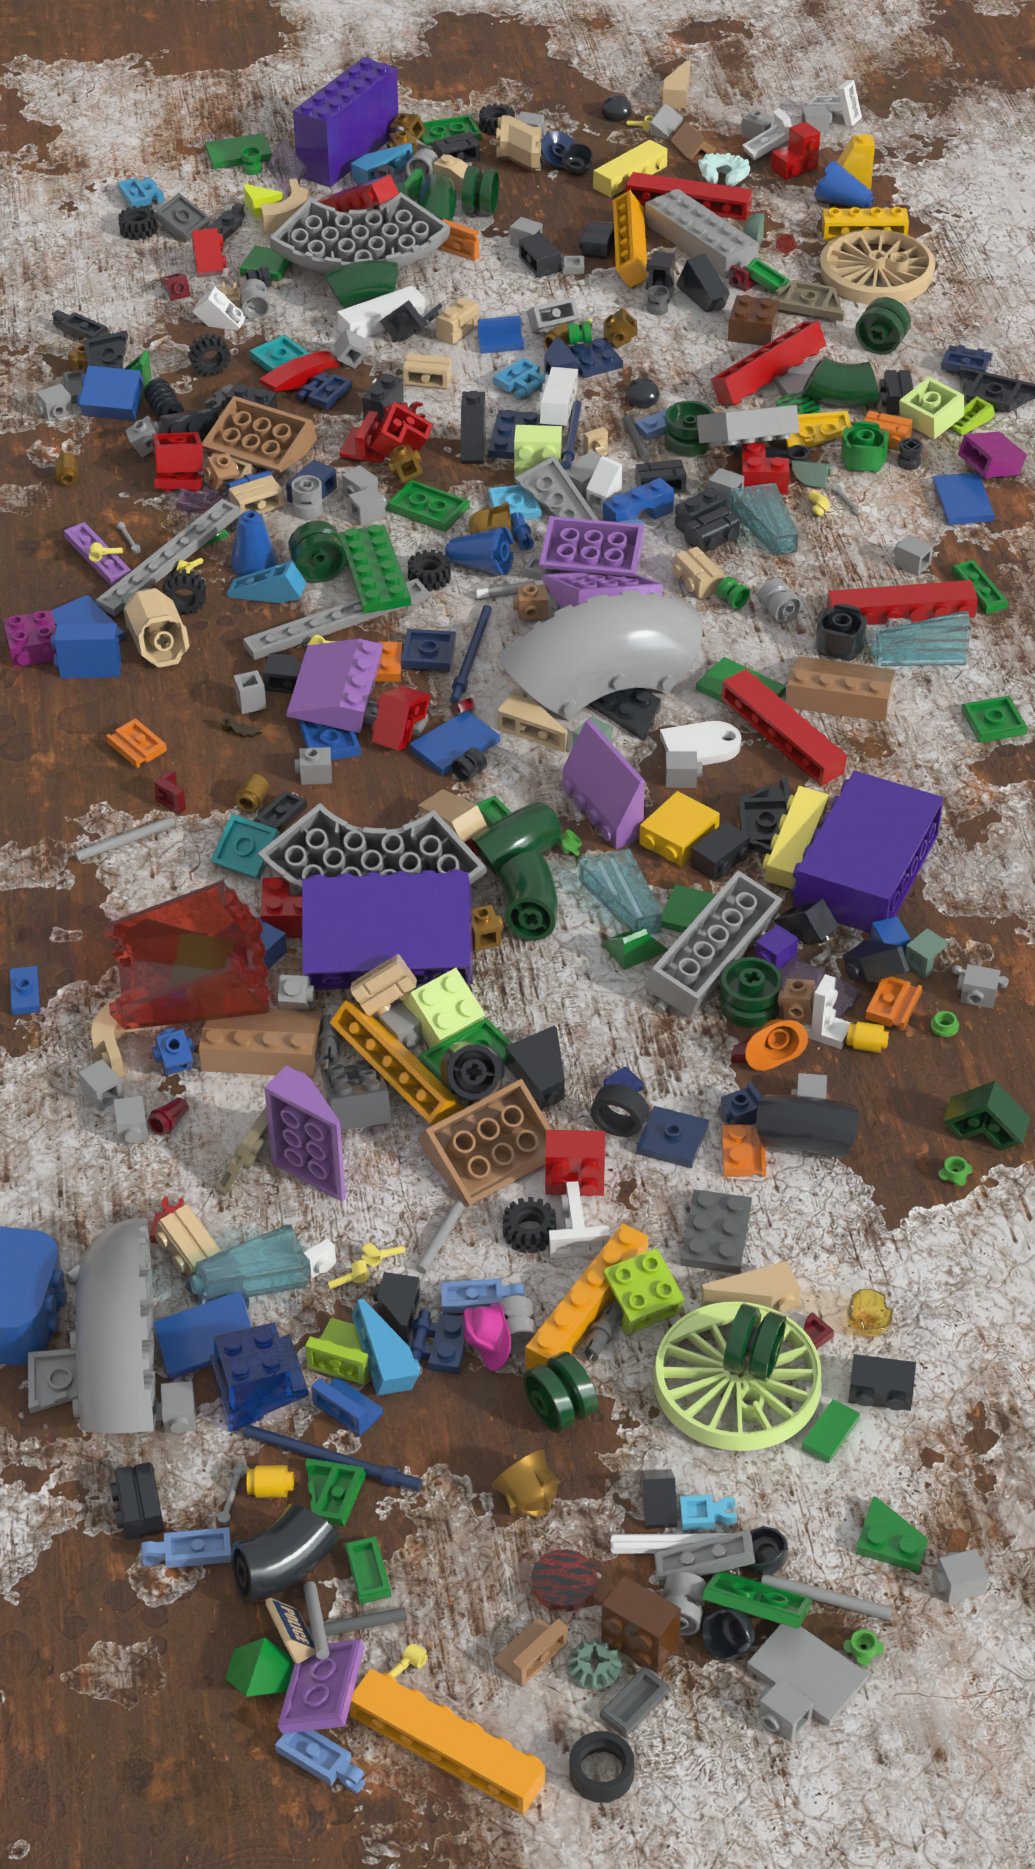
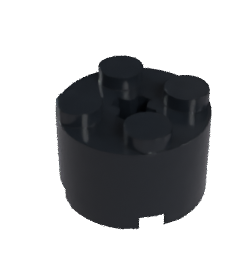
[816,604,867,661]

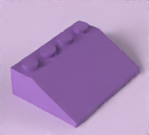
[539,516,644,577]
[542,572,663,609]
[286,639,383,733]
[561,719,645,849]
[264,1065,346,1202]

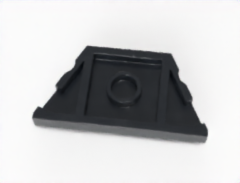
[959,366,1035,413]
[588,688,661,741]
[738,777,790,855]

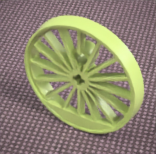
[653,1302,822,1451]

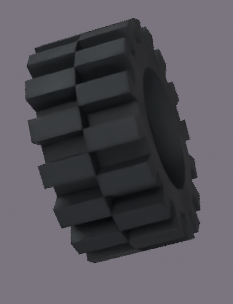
[479,103,515,136]
[118,206,157,241]
[188,333,231,377]
[408,549,451,591]
[162,569,206,615]
[503,1197,556,1254]

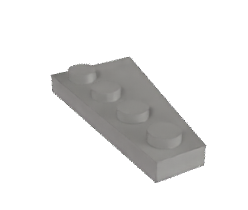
[514,456,598,520]
[28,1349,154,1414]

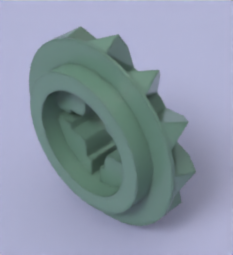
[567,1638,621,1689]

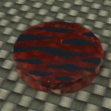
[531,1549,597,1612]

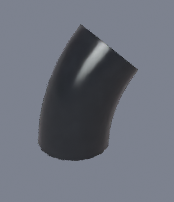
[440,1041,505,1100]
[756,1094,859,1159]
[231,1504,340,1604]

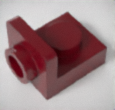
[729,265,758,292]
[160,273,191,301]
[154,770,186,814]

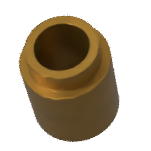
[544,322,569,349]
[55,453,79,486]
[236,774,269,812]

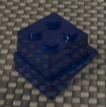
[210,1322,309,1432]

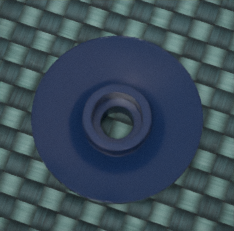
[541,131,575,169]

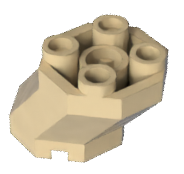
[496,115,542,172]
[124,588,190,667]

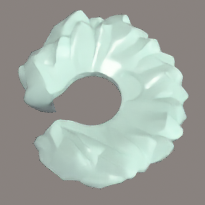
[698,152,750,187]

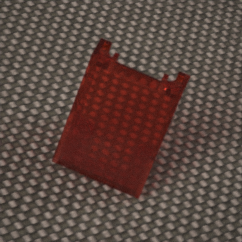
[103,880,271,1030]

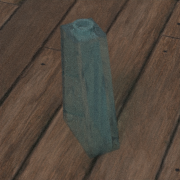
[729,483,799,556]
[871,611,971,666]
[579,848,662,935]
[190,1224,310,1304]

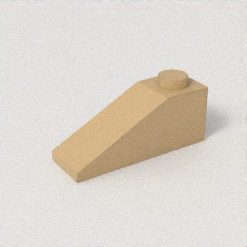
[659,60,691,108]
[433,154,468,194]
[497,693,567,752]
[701,1261,801,1312]

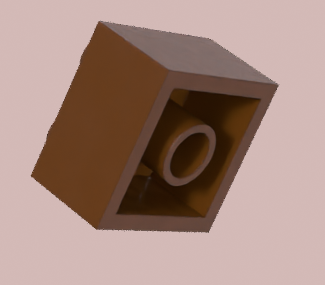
[728,295,780,346]
[601,1576,681,1673]

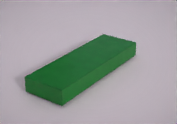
[951,560,1008,614]

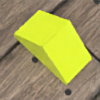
[243,184,283,218]

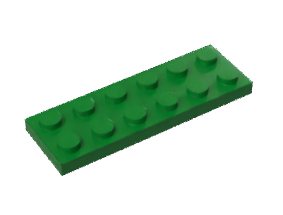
[339,524,412,614]

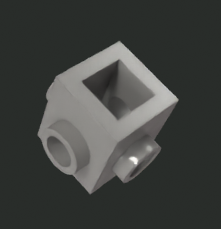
[126,416,159,457]

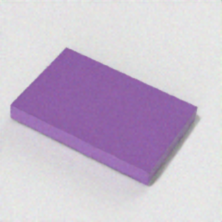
[278,1639,365,1734]

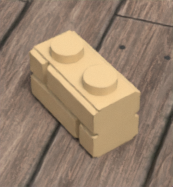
[435,297,480,345]
[403,353,452,389]
[228,475,284,517]
[672,547,724,599]
[350,954,417,1016]
[155,1204,222,1277]

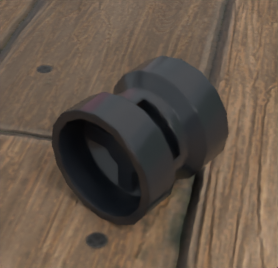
[245,266,272,287]
[898,438,923,470]
[451,747,487,782]

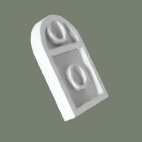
[660,721,741,765]

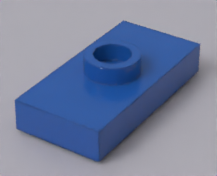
[10,966,41,1015]

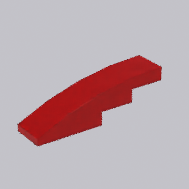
[259,351,341,392]

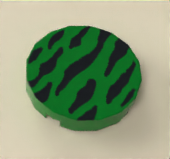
[776,393,820,415]

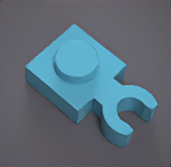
[679,1495,737,1531]

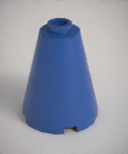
[814,161,874,209]
[231,511,278,577]
[445,527,514,575]

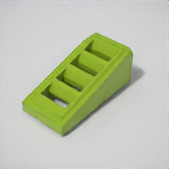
[949,396,995,436]

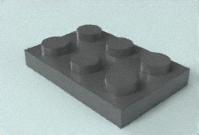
[680,1189,752,1274]

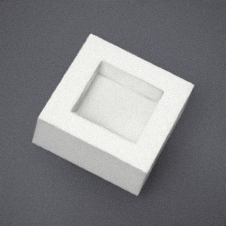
[303,1238,336,1279]

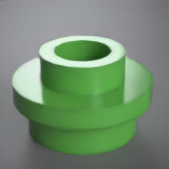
[931,1011,959,1037]

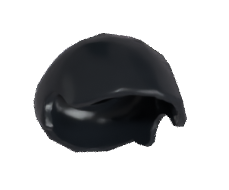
[602,94,632,122]
[561,143,593,175]
[625,377,660,408]
[746,1526,789,1575]
[701,1607,755,1661]

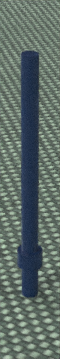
[561,400,582,469]
[450,605,492,704]
[243,1424,423,1492]

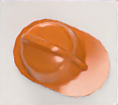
[745,1019,808,1071]

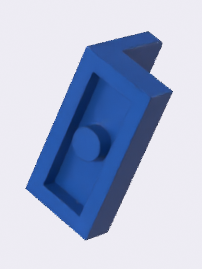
[477,316,524,354]
[311,1378,383,1437]

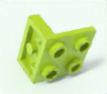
[603,1248,685,1336]
[305,1318,370,1385]

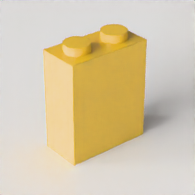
[639,791,720,867]

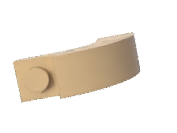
[261,179,309,234]
[91,987,154,1077]

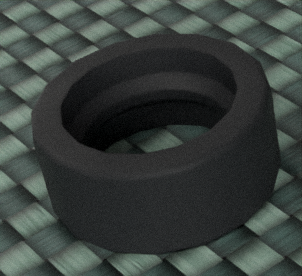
[590,1084,648,1137]
[569,1731,634,1803]

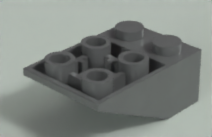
[321,1060,392,1131]

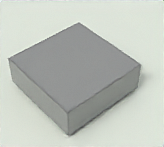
[563,256,584,274]

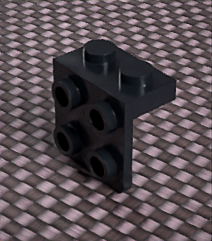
[380,300,443,342]

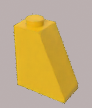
[837,134,875,190]

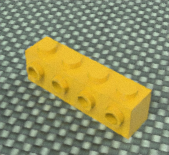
[822,207,909,241]

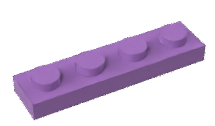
[64,522,131,587]

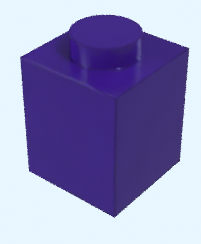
[755,925,798,971]

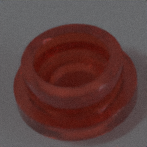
[775,234,797,253]

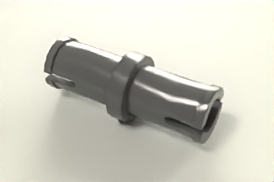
[318,1014,341,1066]
[580,1305,622,1362]

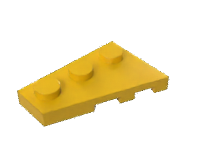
[784,411,852,450]

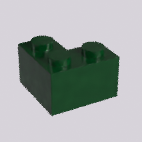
[943,1081,1031,1151]

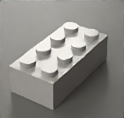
[697,405,799,447]

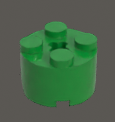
[841,421,889,473]

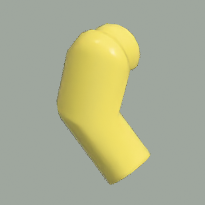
[808,490,830,516]

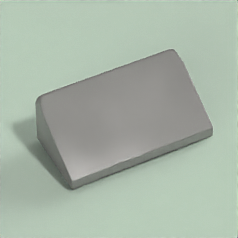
[650,104,683,139]

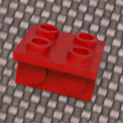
[339,411,386,464]

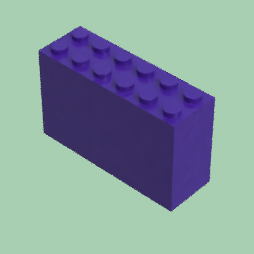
[293,57,398,187]
[791,770,944,933]
[302,869,473,990]

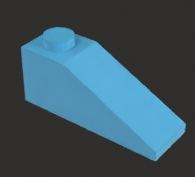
[351,143,413,184]
[227,561,307,604]
[351,1299,420,1396]

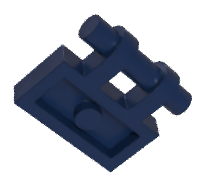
[941,345,993,373]
[296,372,352,410]
[408,1310,466,1375]

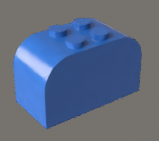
[0,1226,67,1365]

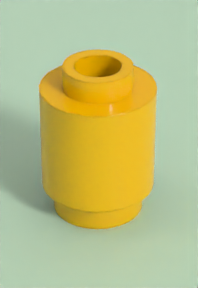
[847,1021,889,1053]
[247,1465,294,1498]

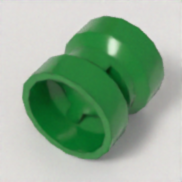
[241,147,262,175]
[567,321,592,345]
[716,576,750,609]

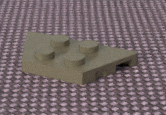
[764,280,844,321]
[215,1107,270,1196]

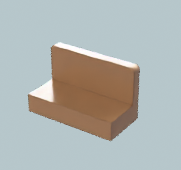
[671,121,716,161]
[494,1617,568,1687]

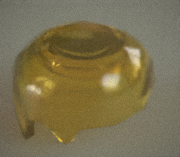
[846,1289,893,1338]

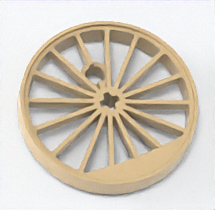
[820,229,935,304]

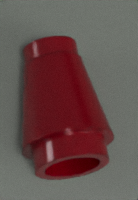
[148,1097,189,1136]

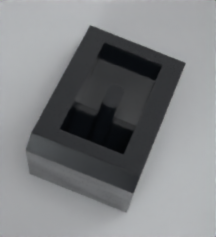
[639,1469,677,1529]

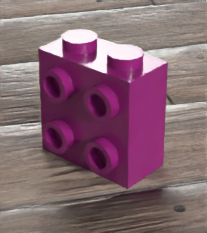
[958,431,1027,479]
[3,610,56,668]

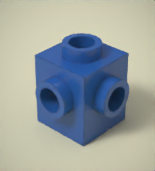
[152,1028,195,1076]

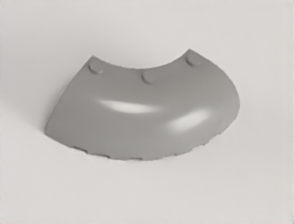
[270,192,450,274]
[497,591,703,720]
[258,803,487,891]
[70,1218,157,1433]

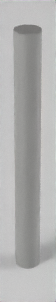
[74,817,175,862]
[761,1575,893,1621]

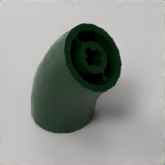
[417,173,457,222]
[323,260,398,309]
[802,356,880,407]
[471,802,561,878]
[498,851,558,941]

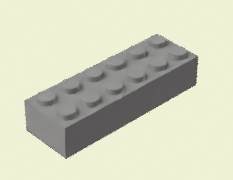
[645,189,759,279]
[645,871,783,1018]

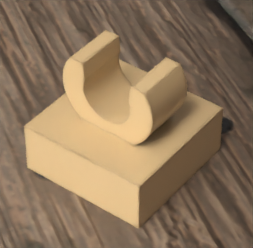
[220,282,241,307]
[583,427,608,456]

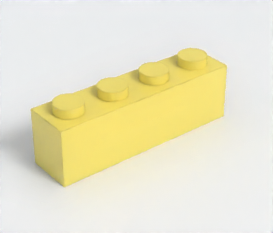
[593,140,667,197]
[762,786,829,889]

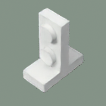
[807,80,862,126]
[743,108,792,160]
[800,974,850,1049]
[549,1181,610,1259]

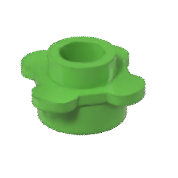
[558,830,582,856]
[938,1156,972,1186]
[843,1629,884,1666]

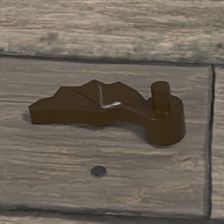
[221,716,263,738]

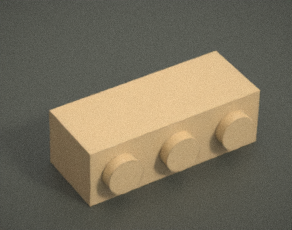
[418,789,488,842]

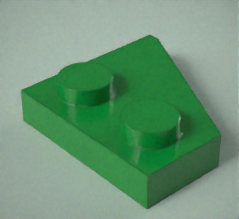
[305,1458,366,1527]
[856,1496,928,1573]

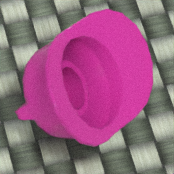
[463,1302,511,1371]

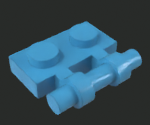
[117,177,165,209]
[493,358,549,399]

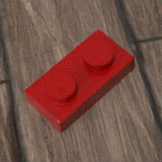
[154,473,204,493]

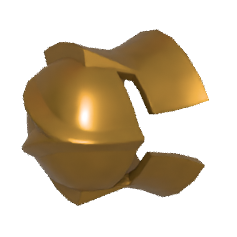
[469,501,511,534]
[491,1450,561,1517]

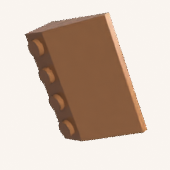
[202,396,317,473]
[786,656,896,722]
[199,1006,324,1077]
[417,1079,552,1207]

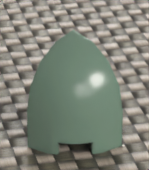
[743,213,765,249]
[792,460,833,488]

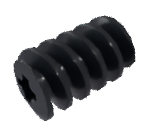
[144,378,184,421]

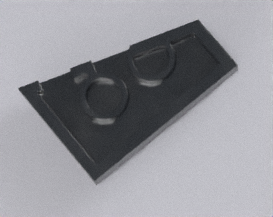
[83,330,128,369]
[159,408,219,441]

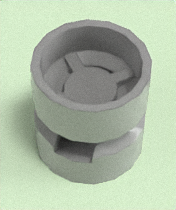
[406,148,438,178]
[239,279,270,319]
[291,475,323,520]
[758,578,802,623]
[498,1295,537,1354]
[663,1572,707,1636]

